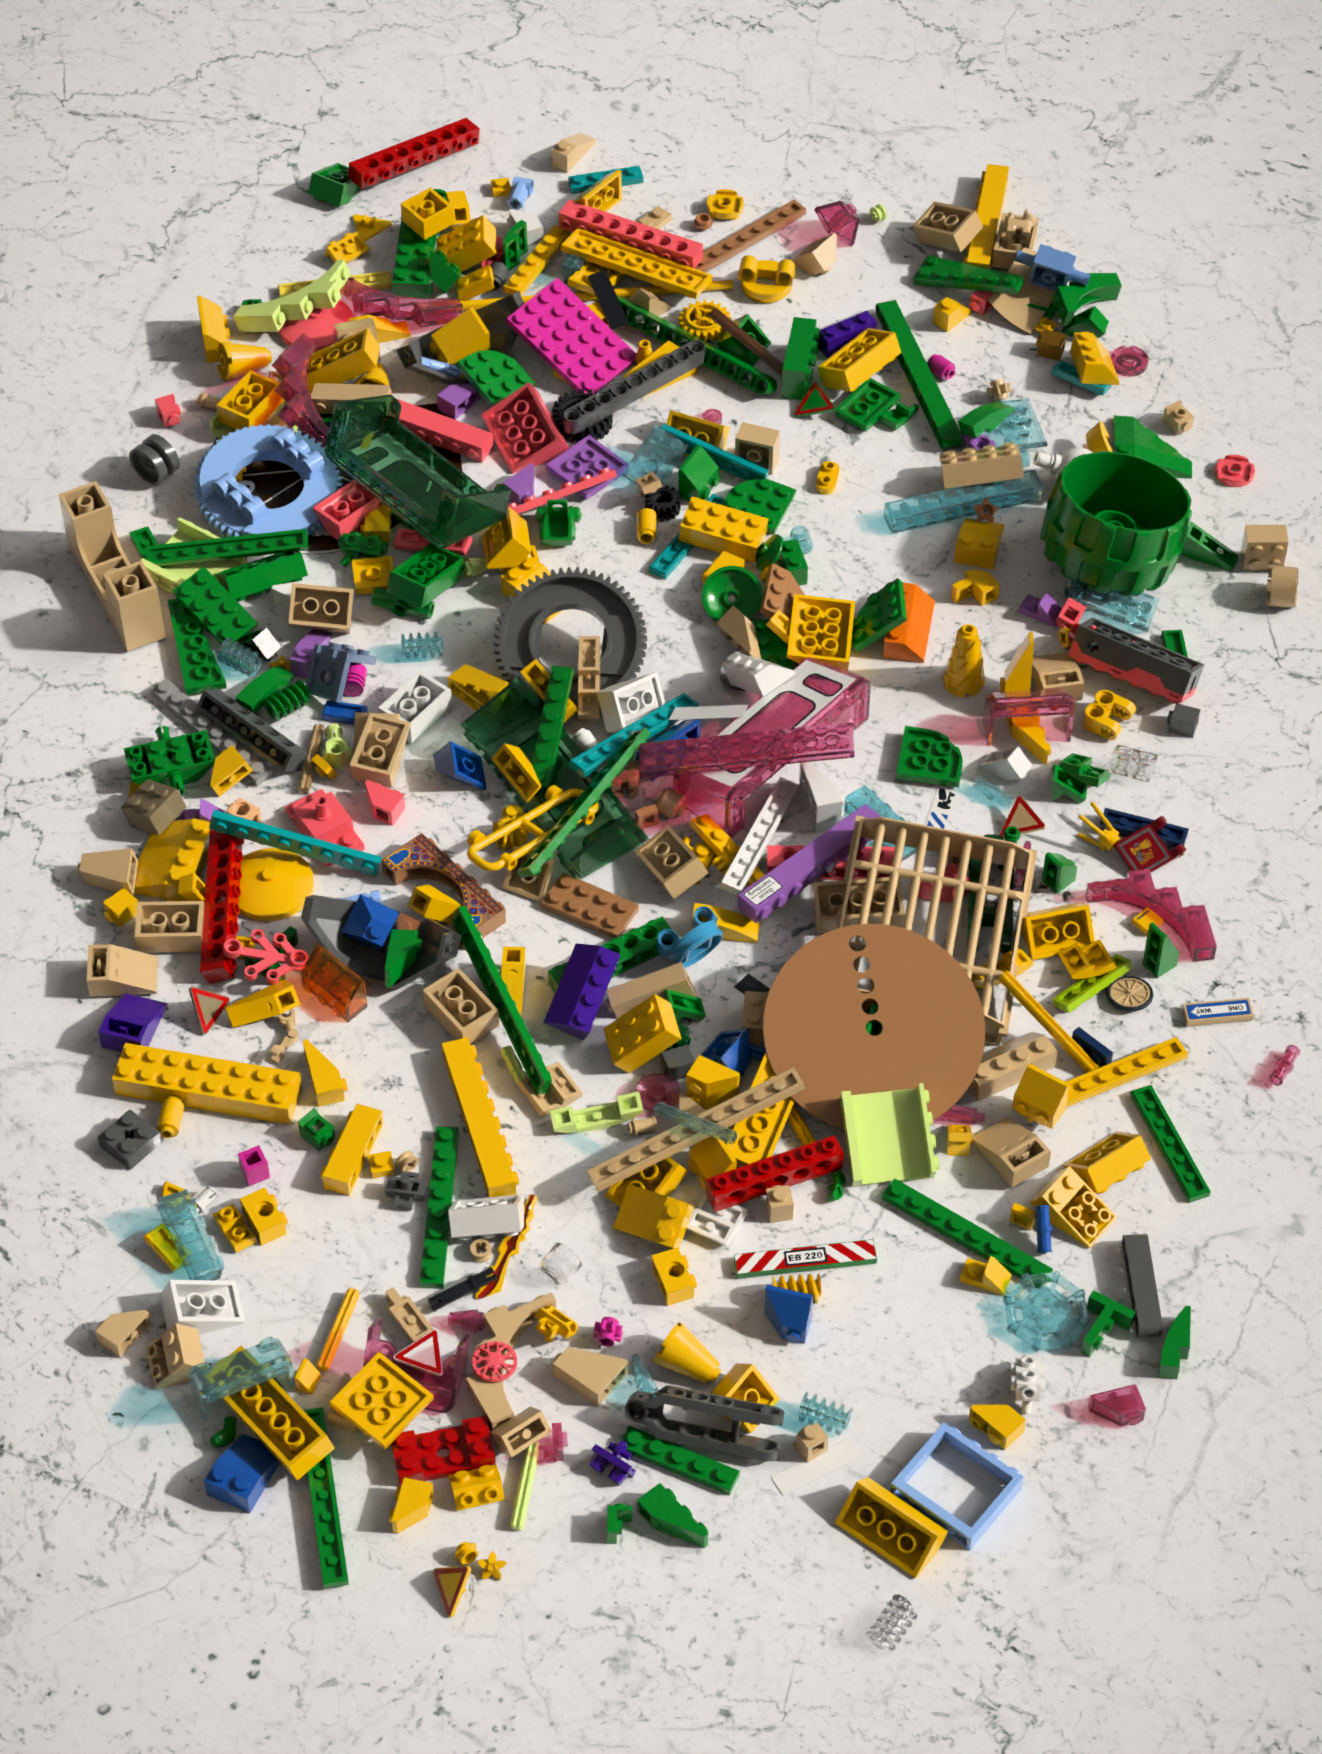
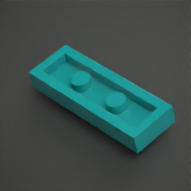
[1051,360,1112,396]

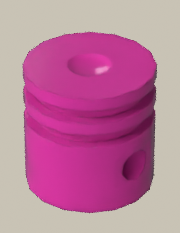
[343,662,367,697]

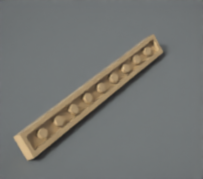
[587,1067,805,1192]

